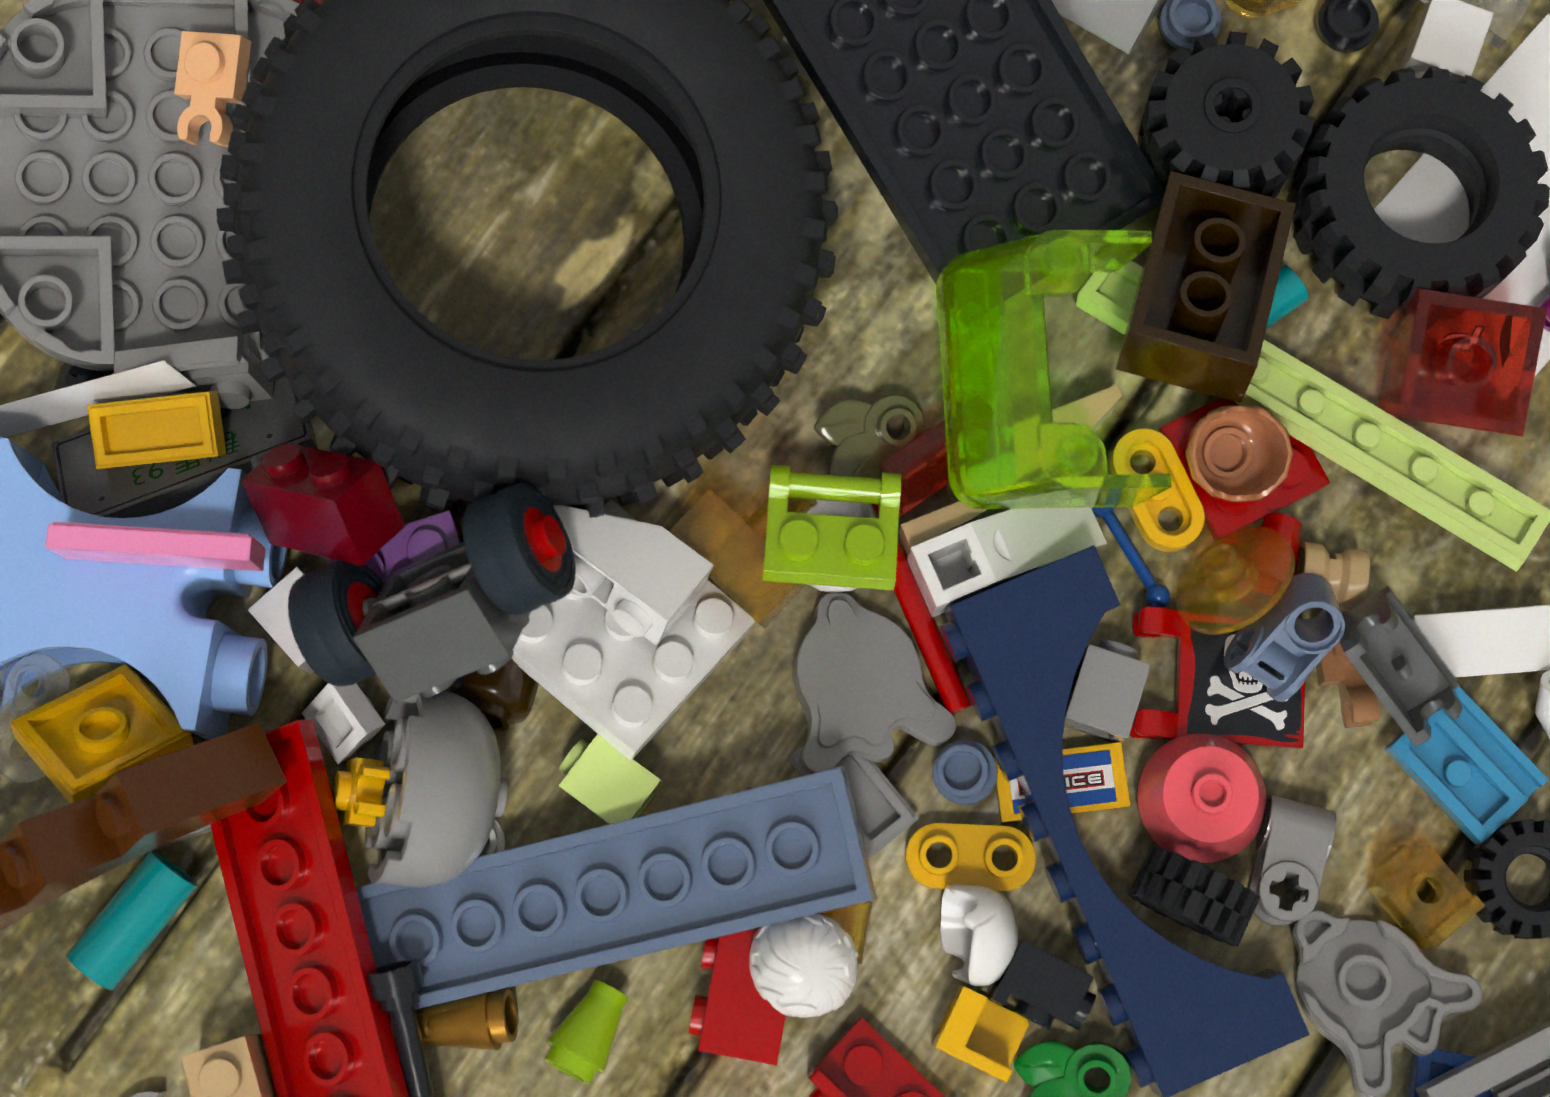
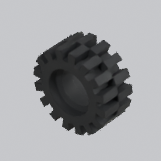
[1464,819,1550,939]
[1128,846,1260,947]

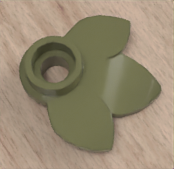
[814,395,925,512]

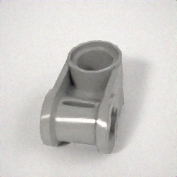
[1249,795,1337,926]

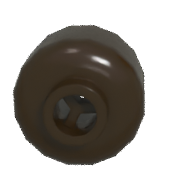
[450,658,539,731]

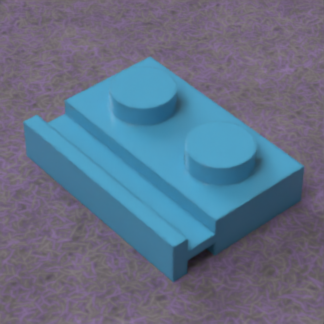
[1384,686,1549,845]

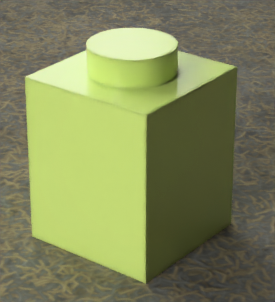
[559,734,664,824]

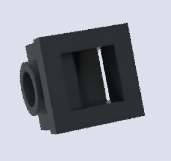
[988,939,1096,1031]

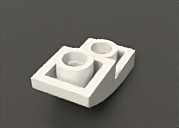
[1414,604,1550,677]

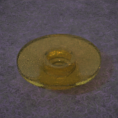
[1176,527,1295,635]

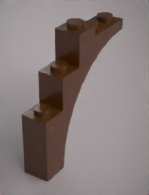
[0,722,287,931]

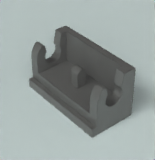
[1340,586,1462,747]

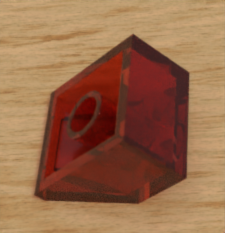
[1377,289,1547,437]

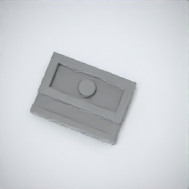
[114,336,274,409]

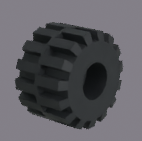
[1139,31,1314,198]

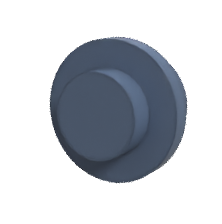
[1159,0,1222,52]
[933,740,998,805]

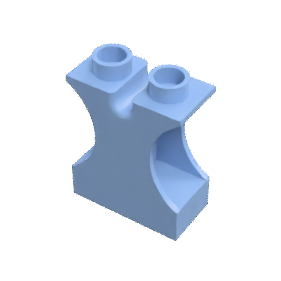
[0,437,288,740]

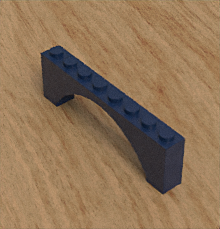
[940,545,1310,1097]

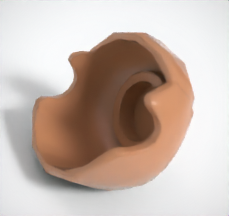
[1185,405,1293,502]

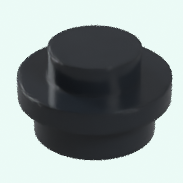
[1316,0,1379,53]

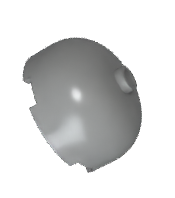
[365,691,508,888]

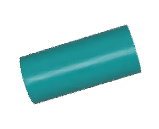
[66,850,198,991]

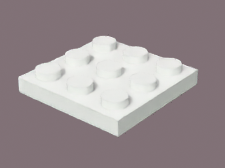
[512,499,756,761]

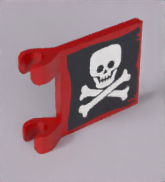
[1129,607,1305,749]

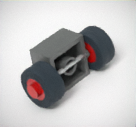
[288,483,576,703]

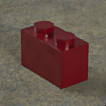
[241,442,405,566]

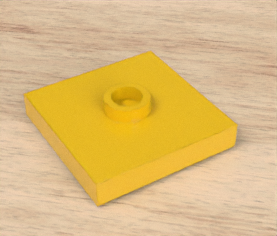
[10,664,194,804]

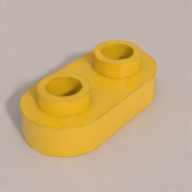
[1110,428,1205,552]
[905,823,1036,892]

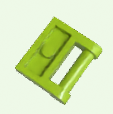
[763,464,901,591]

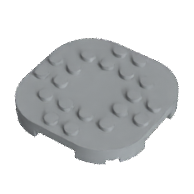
[0,0,299,372]

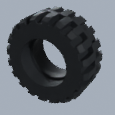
[1290,67,1550,322]

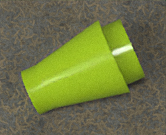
[544,980,629,1085]

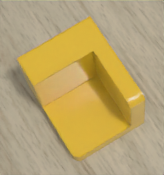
[931,986,1029,1083]

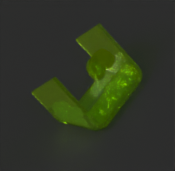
[936,230,1172,509]

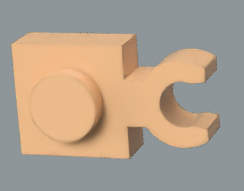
[174,31,252,147]

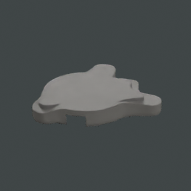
[792,592,956,774]
[1292,910,1482,1097]

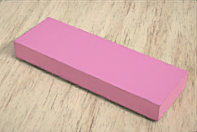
[45,522,266,571]

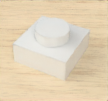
[302,683,385,764]

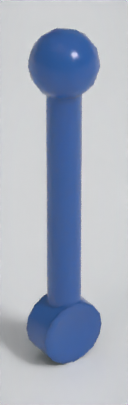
[1089,491,1170,608]

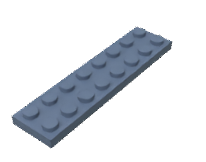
[356,767,877,1016]

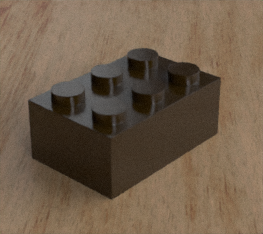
[1116,171,1296,403]

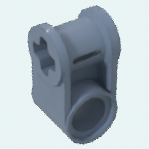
[1224,573,1345,702]

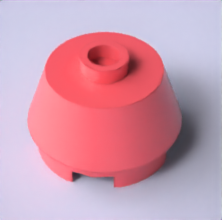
[1137,733,1267,863]

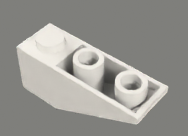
[907,486,1107,617]
[553,505,714,646]

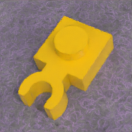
[332,757,390,827]

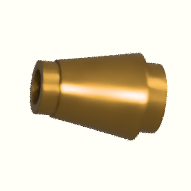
[416,989,518,1050]

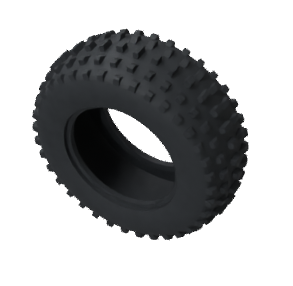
[217,0,838,518]

